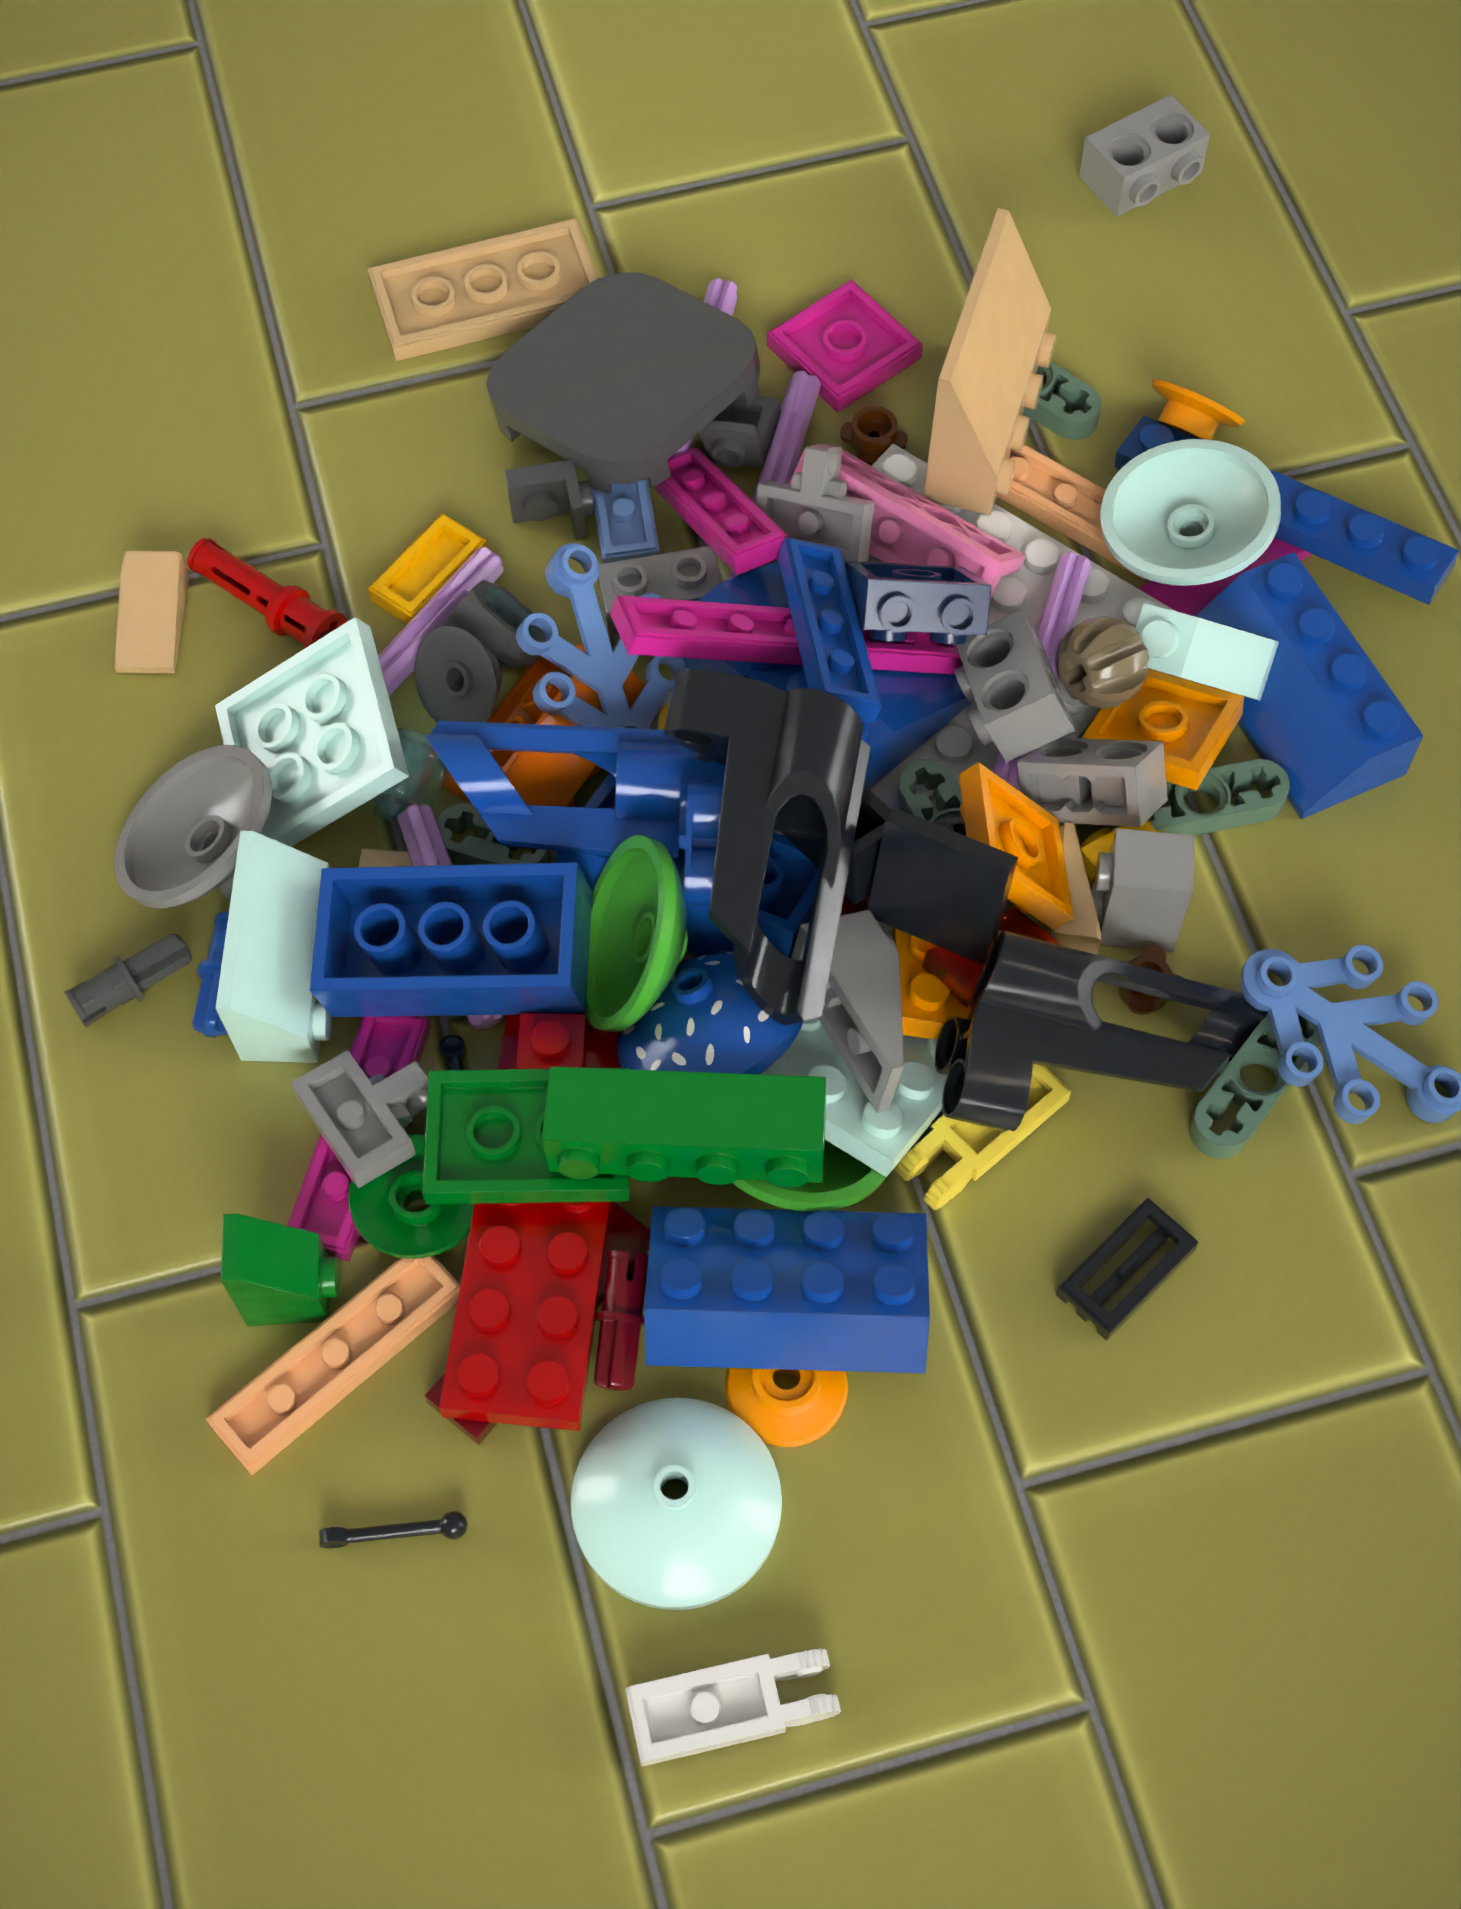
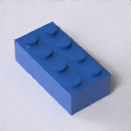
[310,862,593,1017]
[644,1206,930,1373]

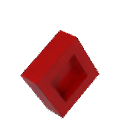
[516,1013,587,1069]

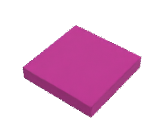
[767,279,923,413]

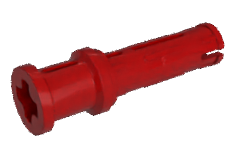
[187,538,347,649]

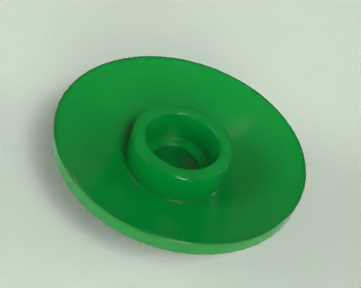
[348,1134,474,1259]

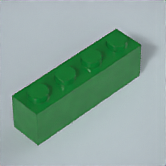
[542,1066,826,1188]

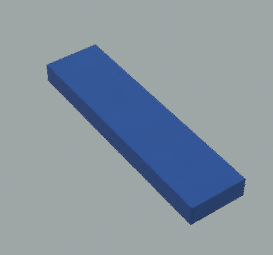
[777,538,882,724]

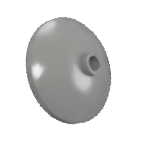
[114,745,272,908]

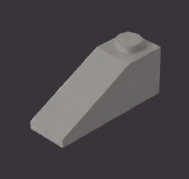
[791,910,904,1113]

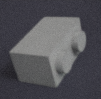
[1090,828,1195,952]

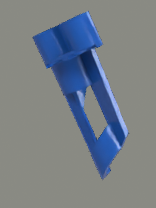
[426,721,726,906]

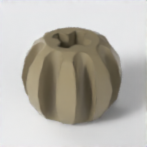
[1057,616,1149,709]

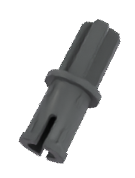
[64,933,192,1027]

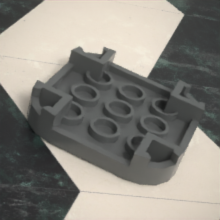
[486,272,761,494]

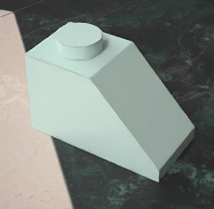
[1136,603,1279,701]

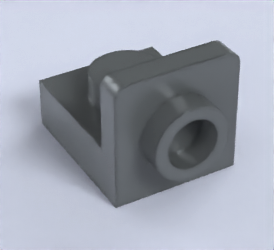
[505,459,594,539]

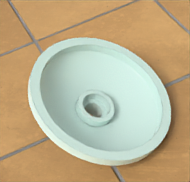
[1100,439,1281,586]
[571,1398,782,1610]

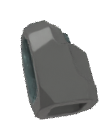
[443,580,546,668]

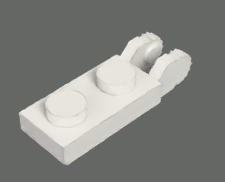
[625,1648,841,1767]

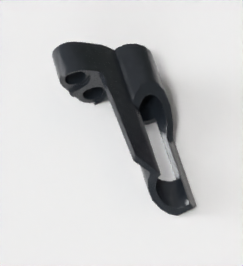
[663,669,871,1025]
[935,930,1268,1131]

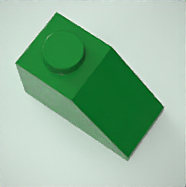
[221,1213,340,1326]

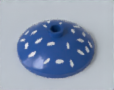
[616,949,804,1074]

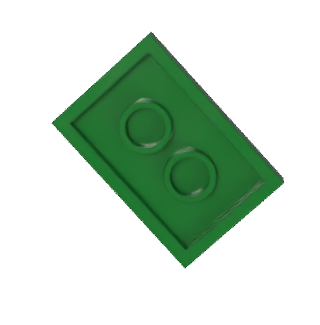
[422,1068,630,1204]

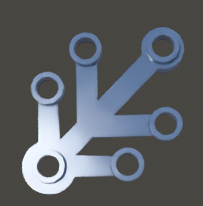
[516,543,687,729]
[1240,945,1461,1124]

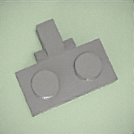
[756,443,875,562]
[290,1050,428,1188]

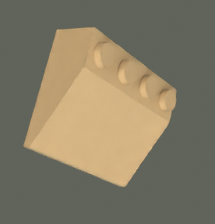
[923,208,1057,515]

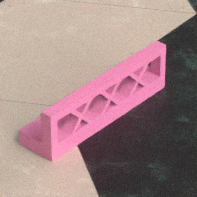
[789,445,1026,599]

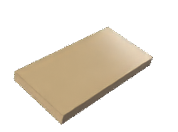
[367,218,599,361]

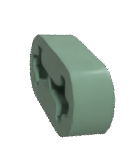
[437,803,550,865]

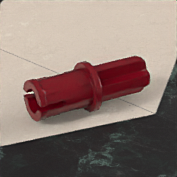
[593,1250,648,1391]

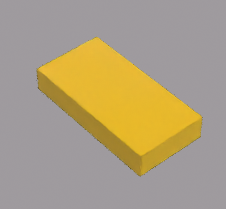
[368,513,488,624]

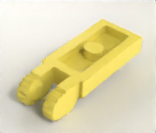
[895,1064,1071,1211]

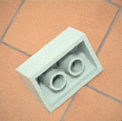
[215,831,333,1063]

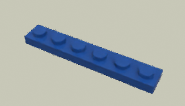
[1114,416,1459,605]

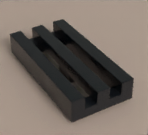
[1056,1198,1199,1341]

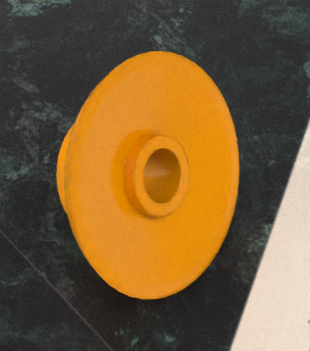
[1152,379,1246,440]
[725,1368,848,1447]

